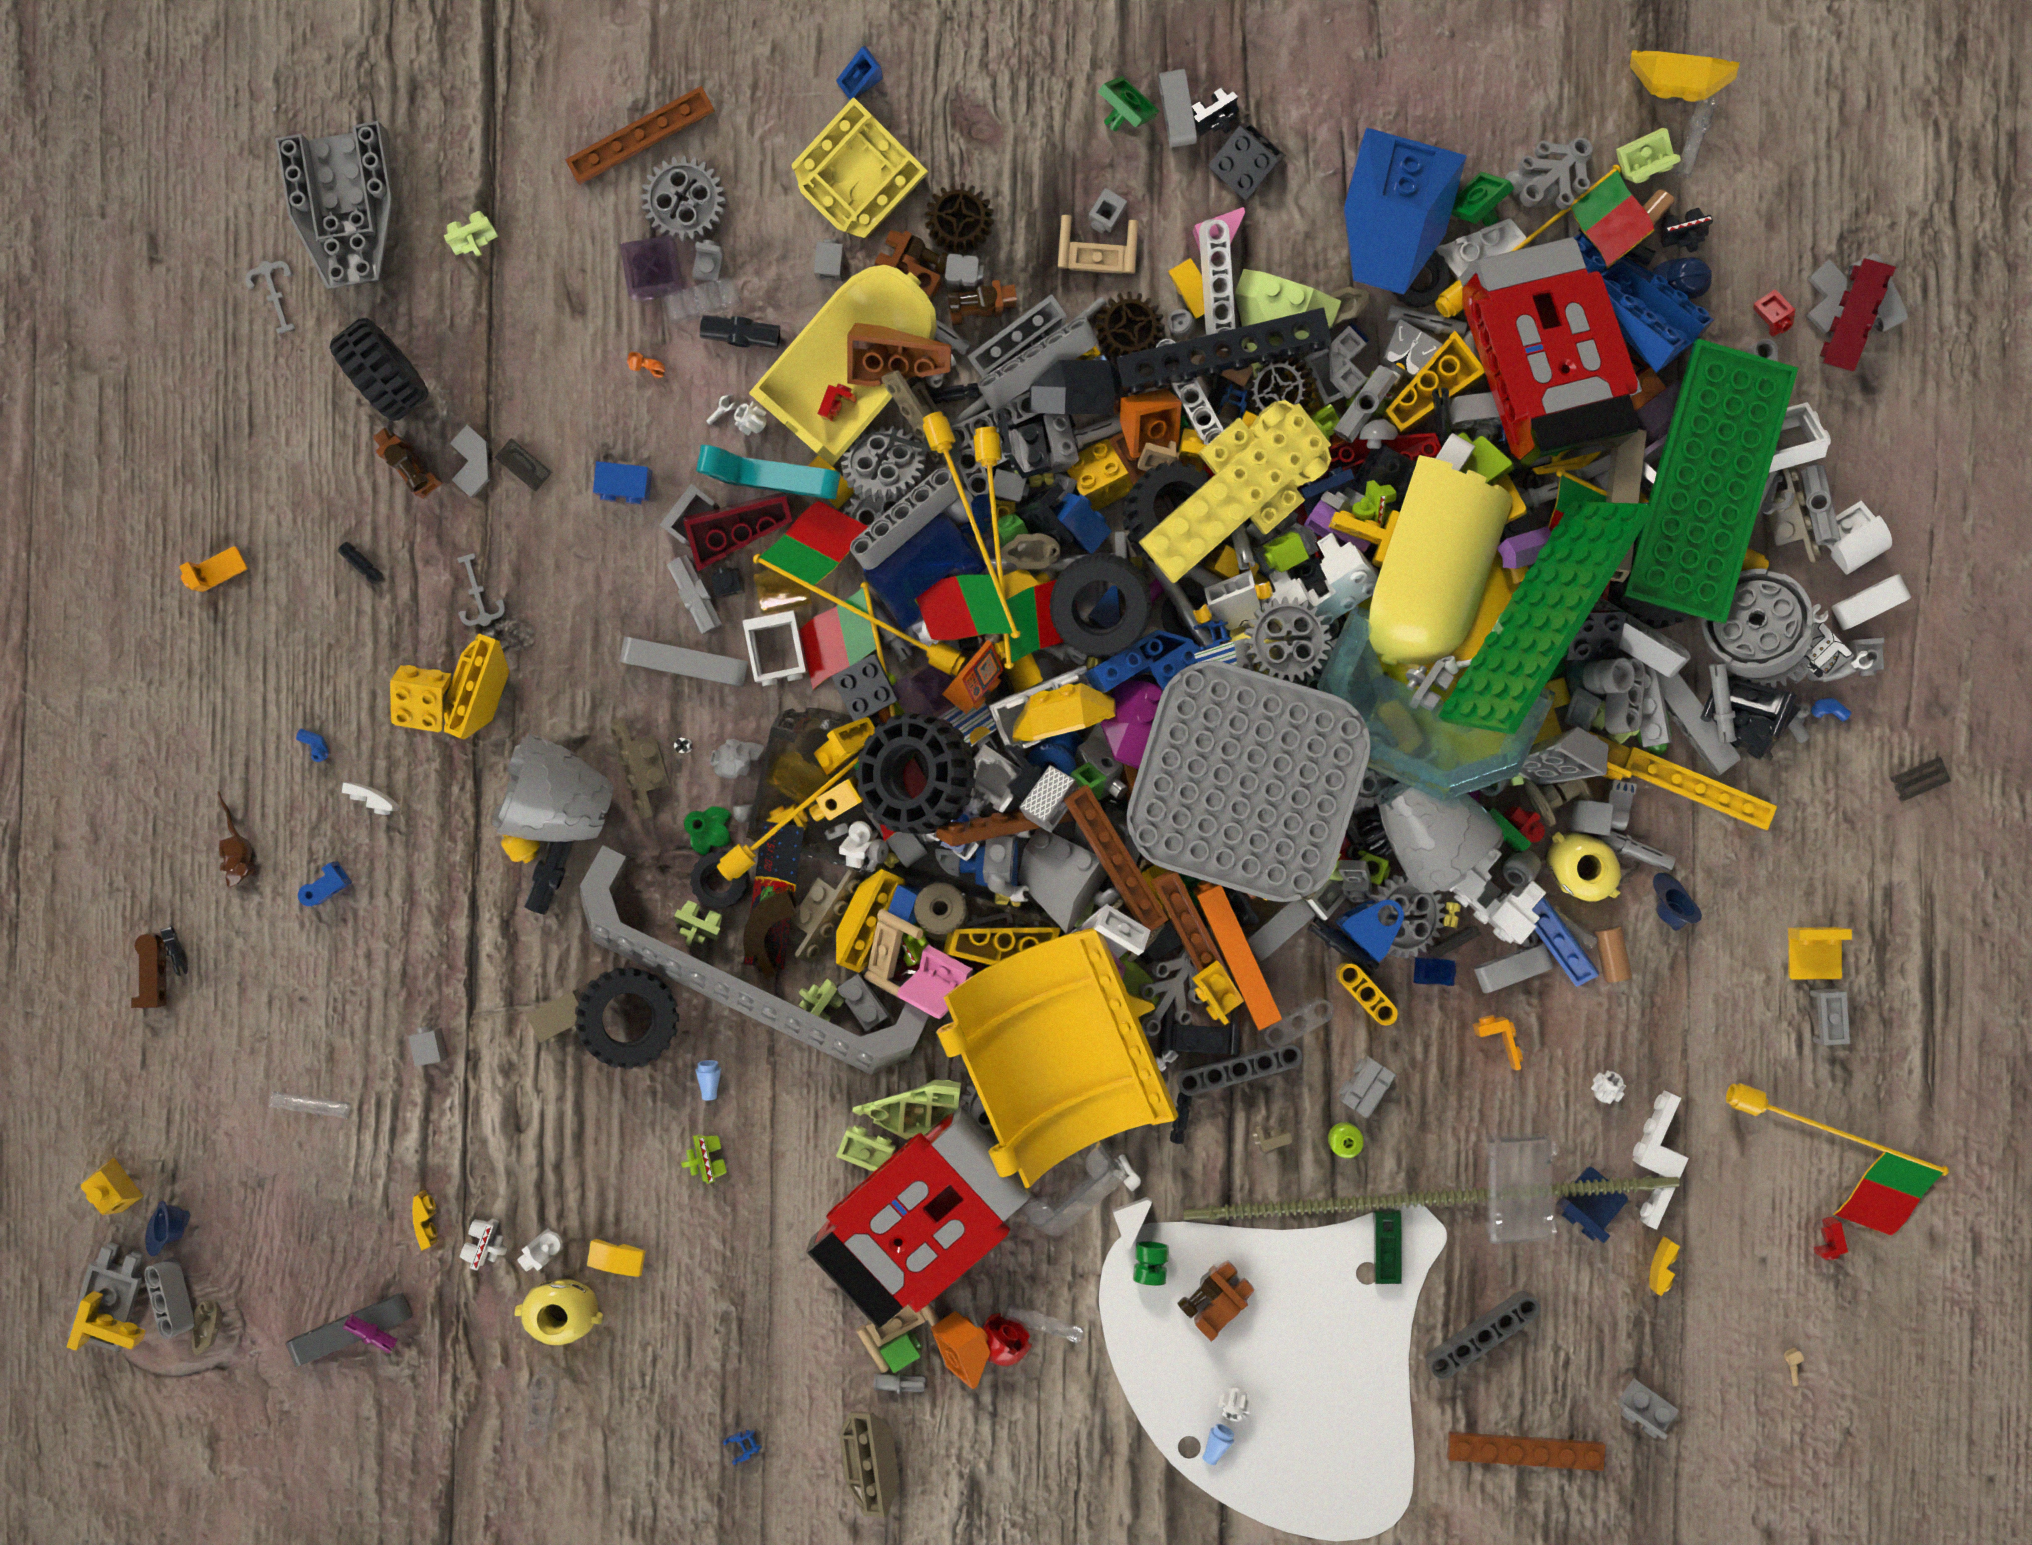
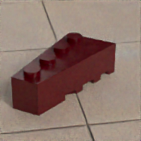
[1819,258,1896,372]
[684,492,792,571]

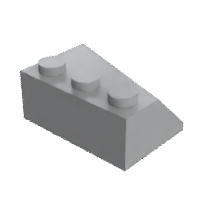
[1508,727,1608,786]
[1017,828,1108,934]

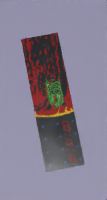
[743,821,804,970]

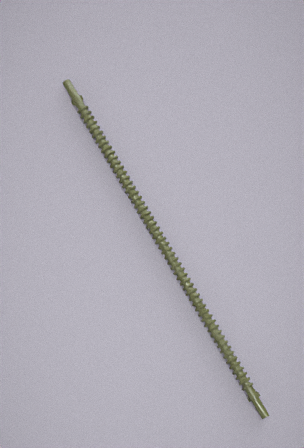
[1183,1176,1680,1221]

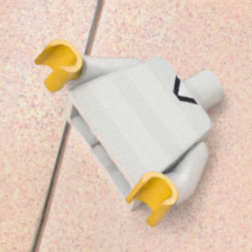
[1192,570,1273,630]

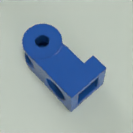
[298,861,352,906]

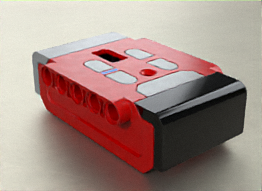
[1459,237,1639,471]
[806,1106,1032,1328]

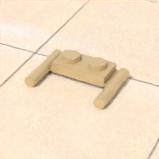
[1058,215,1139,274]
[864,909,923,1001]
[856,1303,940,1373]

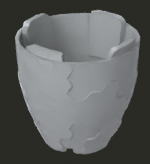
[492,733,614,842]
[1378,768,1504,893]

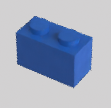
[593,461,652,505]
[1053,492,1112,554]

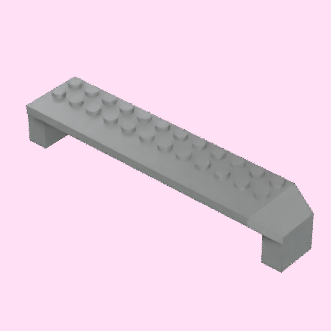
[580,845,930,1075]

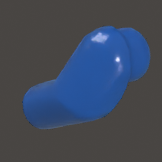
[1811,698,1852,722]
[296,728,329,762]

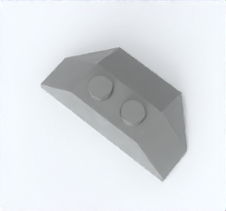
[967,294,1067,378]

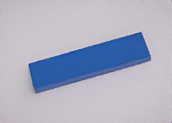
[1532,896,1599,987]

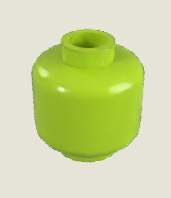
[1328,1122,1364,1158]

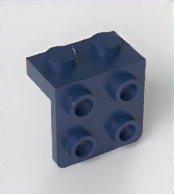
[1298,466,1359,536]
[1556,1166,1628,1243]

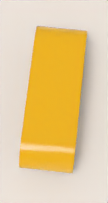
[1335,962,1398,1026]

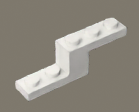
[1633,1090,1689,1230]

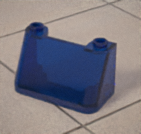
[863,513,987,631]

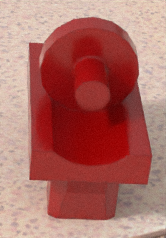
[1502,806,1545,843]

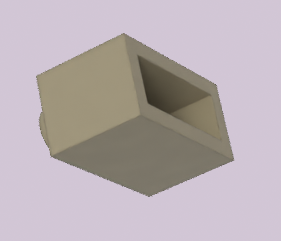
[526,988,581,1043]

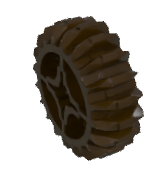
[924,183,994,254]
[1095,292,1165,357]
[1248,356,1319,413]

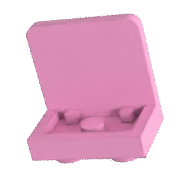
[897,945,972,1018]

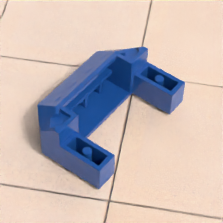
[1084,630,1202,693]

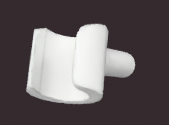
[706,394,740,425]
[1441,656,1472,675]
[1119,1154,1141,1191]

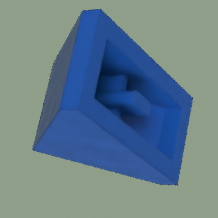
[836,46,883,100]
[1088,585,1120,628]
[888,885,923,925]

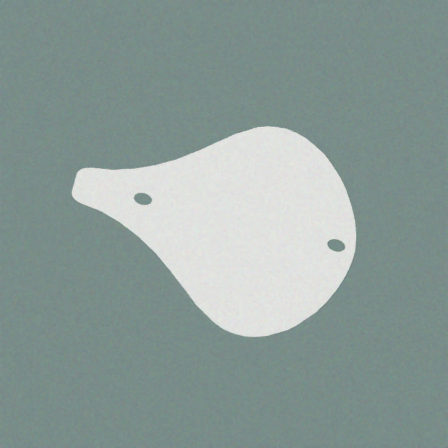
[1099,1204,1447,1541]

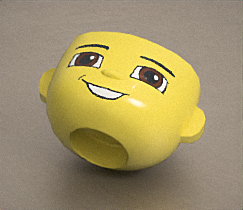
[1546,832,1621,902]
[515,1279,603,1345]

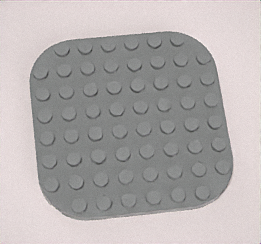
[1127,661,1370,902]

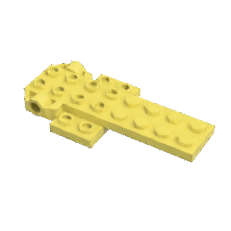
[1139,400,1331,583]

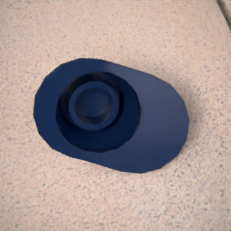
[1653,257,1712,299]
[1653,873,1702,931]
[145,1200,191,1256]

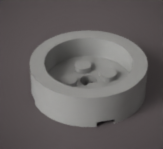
[1702,569,1814,678]

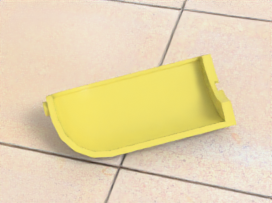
[749,265,937,466]
[1369,455,1513,665]

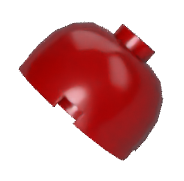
[982,1313,1032,1366]

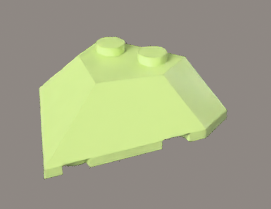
[1235,269,1341,377]
[852,1080,961,1140]

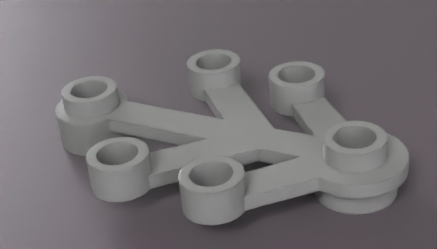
[1518,137,1592,210]
[1138,949,1202,1036]

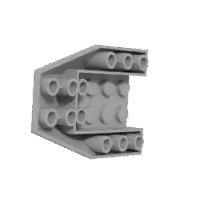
[275,121,393,289]

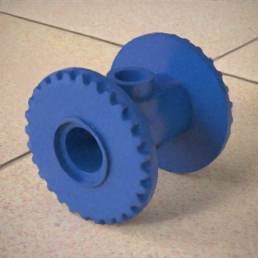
[1027,731,1084,776]

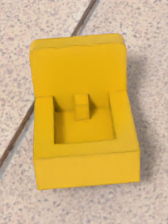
[766,803,809,830]

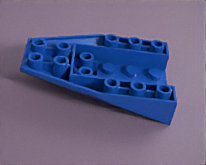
[1343,127,1467,295]
[1573,233,1714,373]

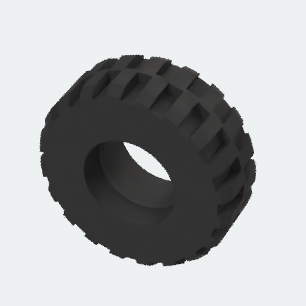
[856,713,976,834]

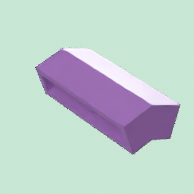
[1304,500,1371,554]
[1497,526,1551,569]

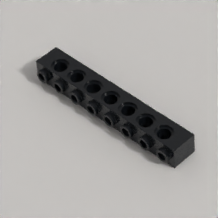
[1117,307,1331,395]

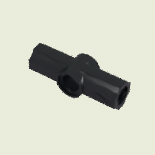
[700,315,781,349]
[524,841,574,915]

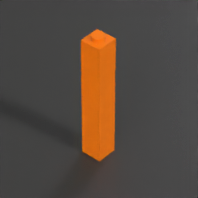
[1193,880,1282,1030]

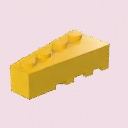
[1383,331,1485,435]
[943,927,1060,965]

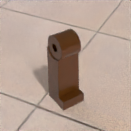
[131,932,167,1008]

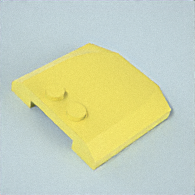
[791,97,929,239]

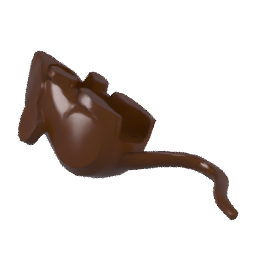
[217,791,255,888]

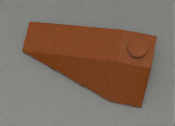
[847,323,952,387]

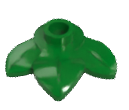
[684,806,732,855]

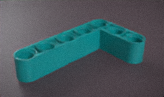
[696,445,841,499]

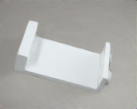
[1071,904,1151,958]

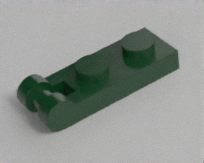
[1373,1210,1402,1284]

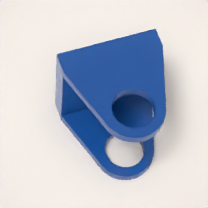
[1334,899,1404,962]

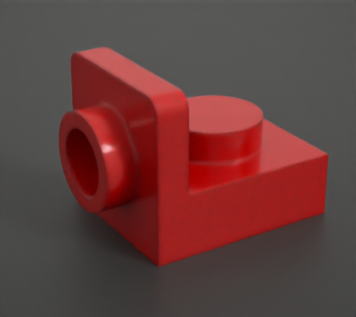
[1753,289,1796,337]
[817,383,857,422]
[1814,1217,1849,1260]

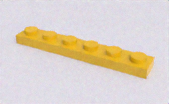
[1623,747,1778,830]

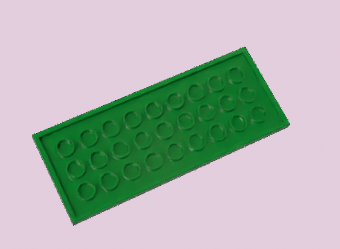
[1622,338,1799,624]
[1438,501,1653,735]

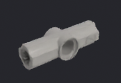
[1333,365,1398,443]
[1801,465,1841,545]
[667,555,723,634]

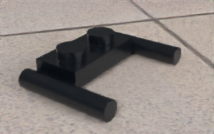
[1700,676,1797,741]
[1162,999,1242,1055]

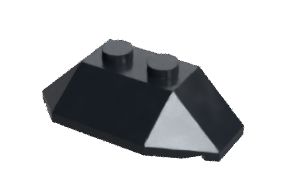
[1029,360,1128,414]

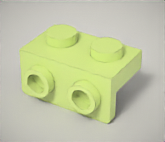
[1616,128,1681,183]
[836,1125,896,1172]

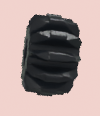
[1357,811,1393,857]

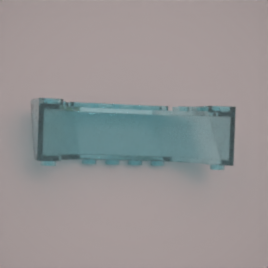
[1317,606,1555,801]

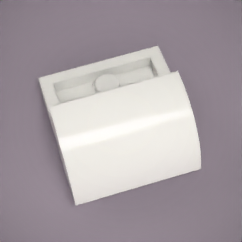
[1827,501,1892,575]

